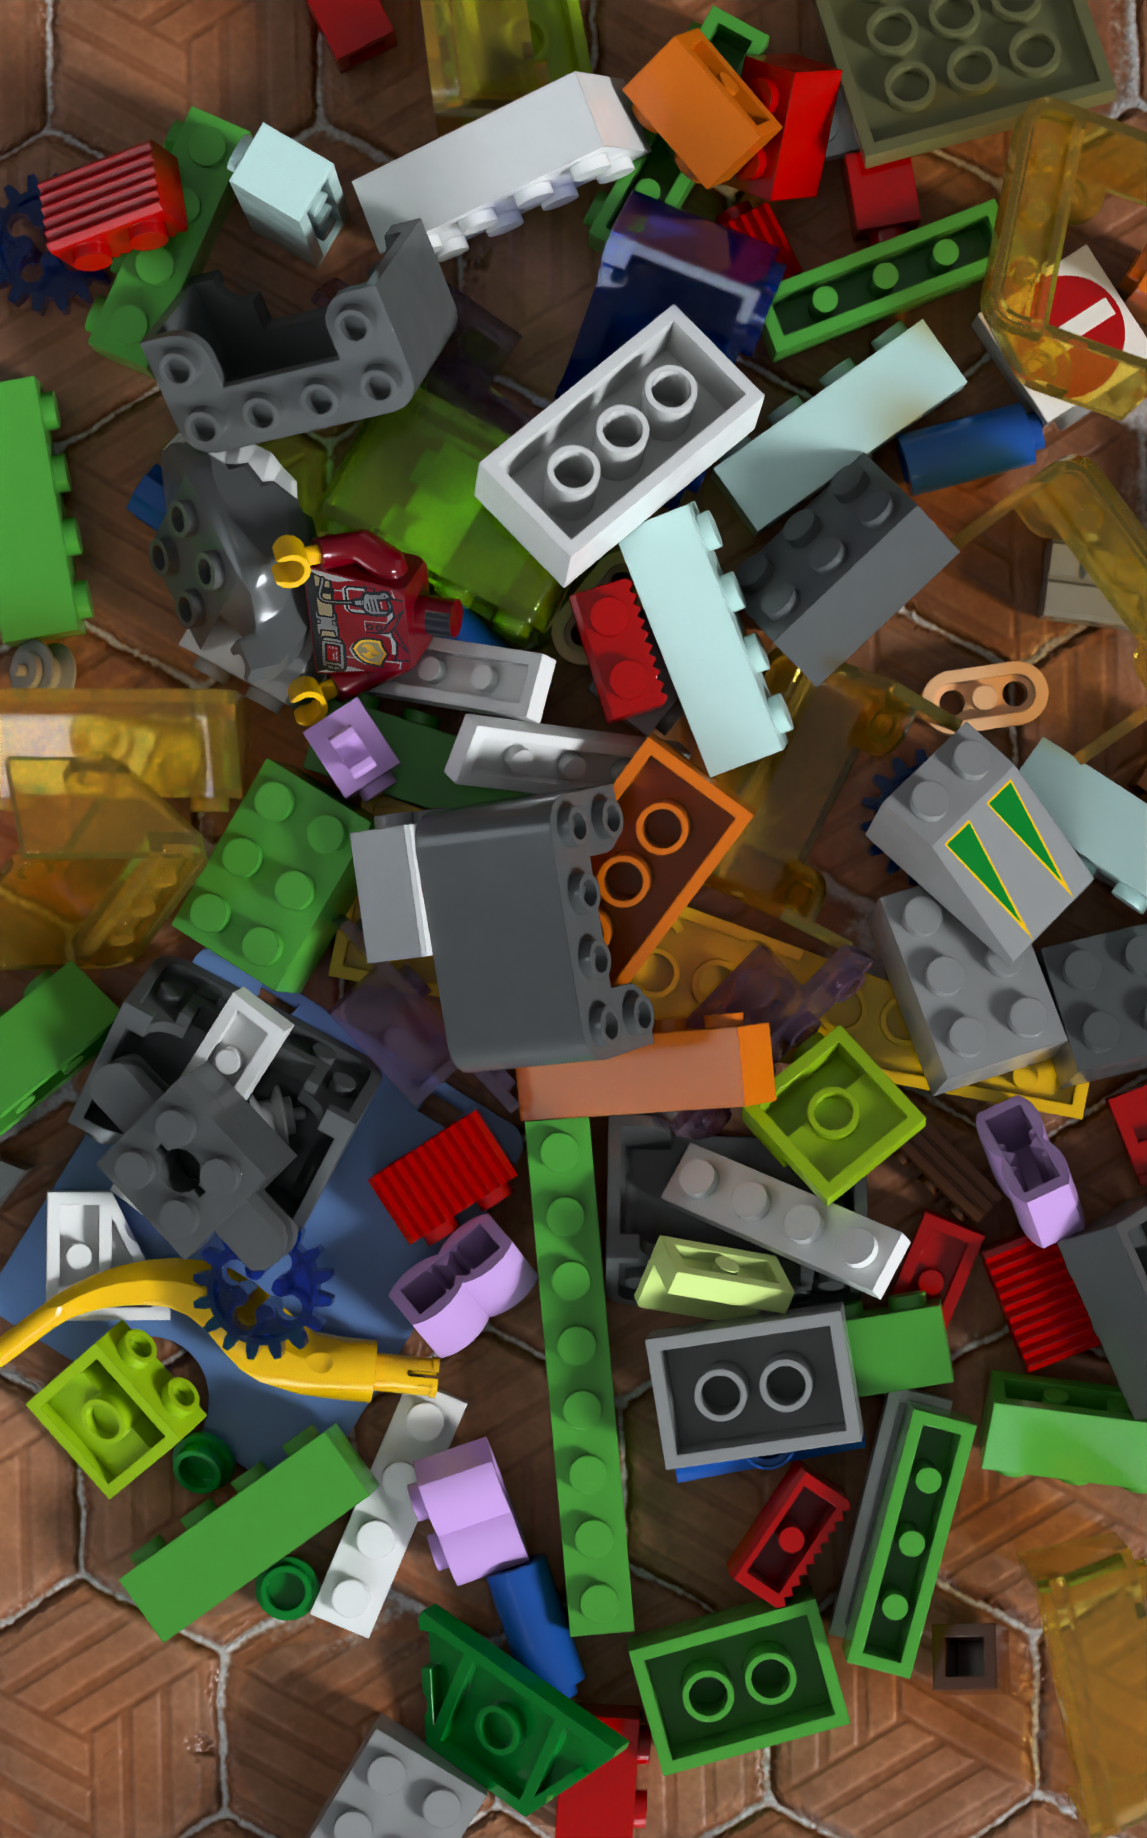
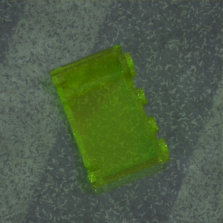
[314,387,580,647]

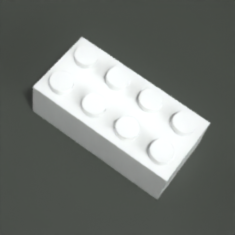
[352,71,652,262]
[474,304,765,588]

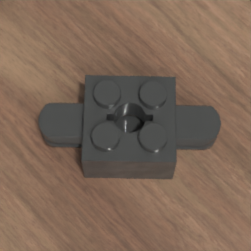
[89,1053,299,1271]

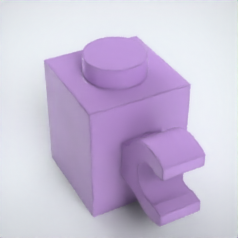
[302,697,403,803]

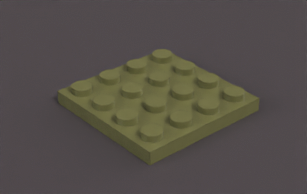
[812,0,1117,169]

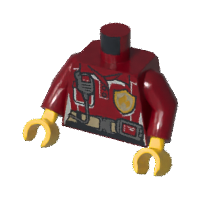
[271,529,463,727]

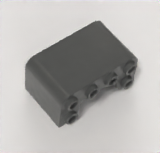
[140,218,458,453]
[415,783,654,1073]

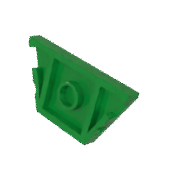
[418,1603,630,1817]

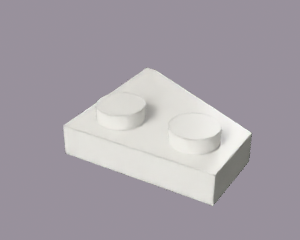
[46,1190,171,1321]

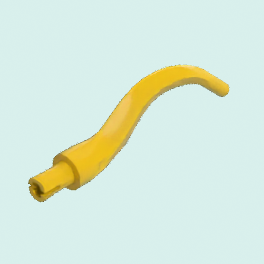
[0,1258,440,1403]

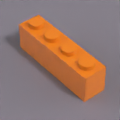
[516,1012,777,1121]

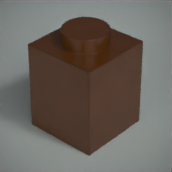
[932,1623,1010,1695]

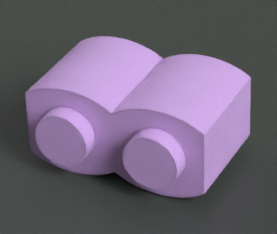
[976,1095,1085,1248]
[389,1213,538,1358]
[407,1437,530,1586]

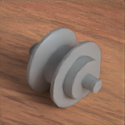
[10,640,77,707]
[247,1085,306,1146]

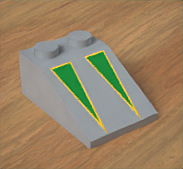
[865,721,1094,966]

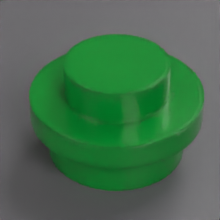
[172,1431,236,1494]
[255,1555,319,1621]

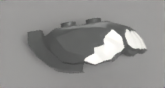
[148,432,318,682]

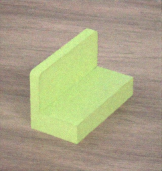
[634,1235,795,1320]

